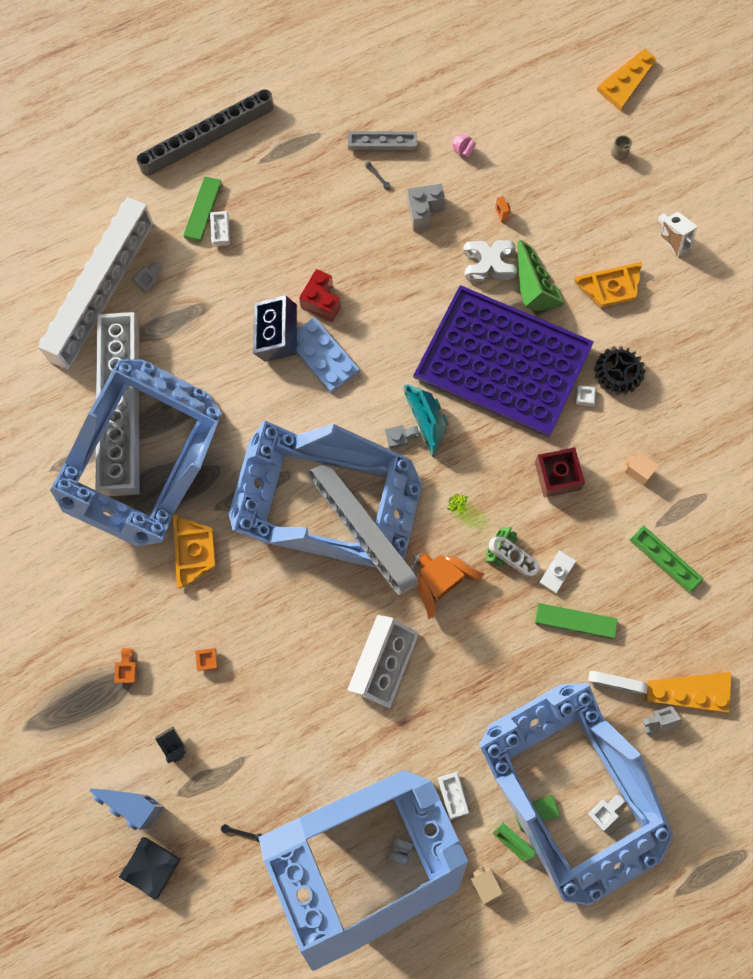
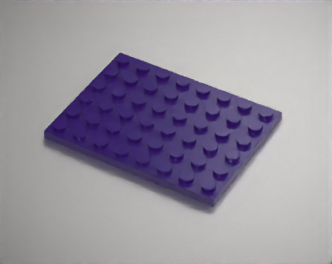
[413,285,594,437]

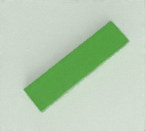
[183,176,222,242]
[630,525,704,594]
[535,603,617,639]

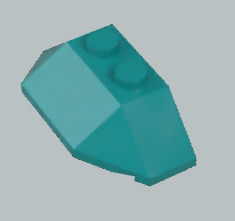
[404,384,448,457]

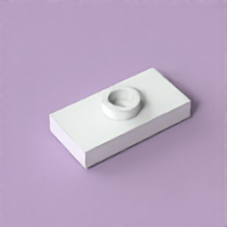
[210,211,230,247]
[539,550,576,594]
[438,772,470,820]

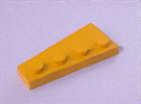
[597,48,657,111]
[645,672,731,713]

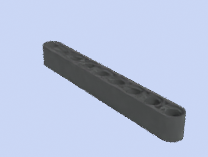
[136,89,274,176]

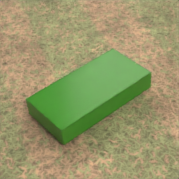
[515,795,560,830]
[493,823,536,862]

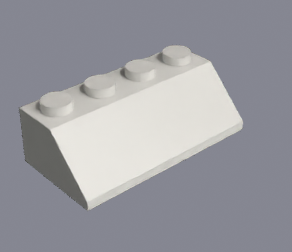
[347,615,419,708]

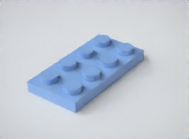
[297,317,360,393]

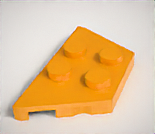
[574,262,642,308]
[172,515,216,589]

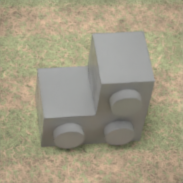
[407,184,445,231]

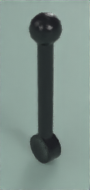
[221,824,262,842]

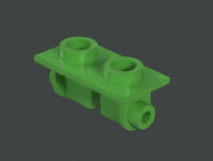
[485,527,517,568]

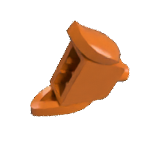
[417,553,485,619]

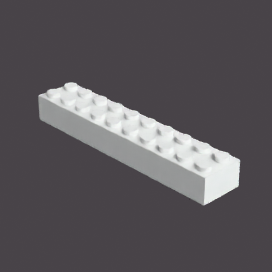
[38,197,154,371]
[95,312,140,496]

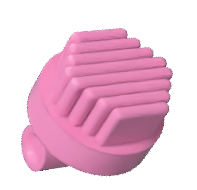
[452,135,476,157]

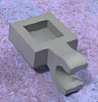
[132,261,163,292]
[385,425,419,449]
[642,706,682,735]

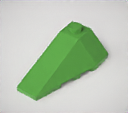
[517,240,565,311]

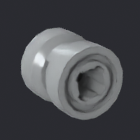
[387,837,413,865]

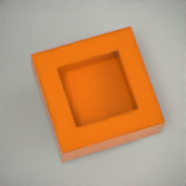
[495,196,511,222]
[195,648,218,672]

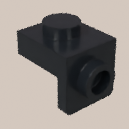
[155,726,186,764]

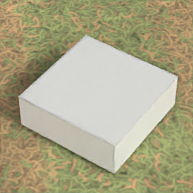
[575,385,596,407]

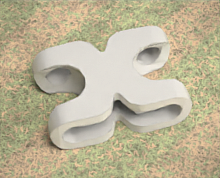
[463,240,517,281]

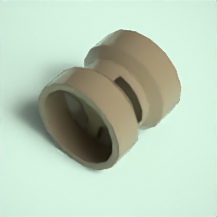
[611,135,632,160]

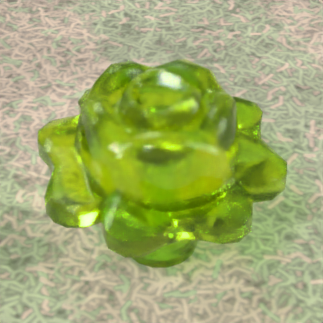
[447,494,468,514]

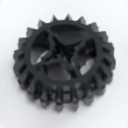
[594,346,646,395]

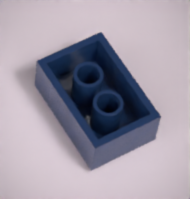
[253,295,297,362]

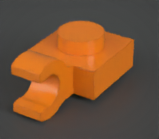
[114,648,137,683]

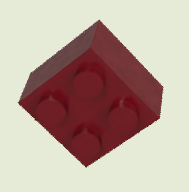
[535,447,585,497]

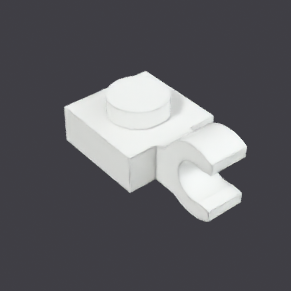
[588,794,625,831]

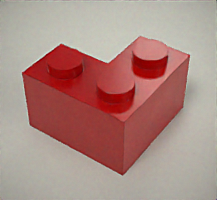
[299,269,341,322]

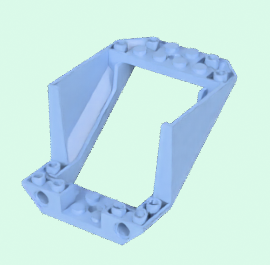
[50,359,222,546]
[229,421,422,568]
[479,683,673,905]
[259,770,468,971]

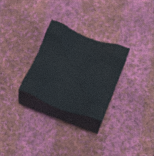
[119,837,181,900]

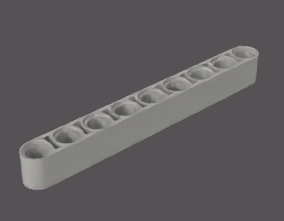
[309,463,418,595]

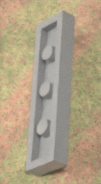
[348,131,417,151]

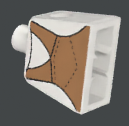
[658,212,698,257]

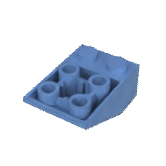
[89,788,164,830]

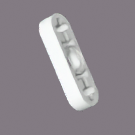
[489,537,539,576]
[588,671,648,695]

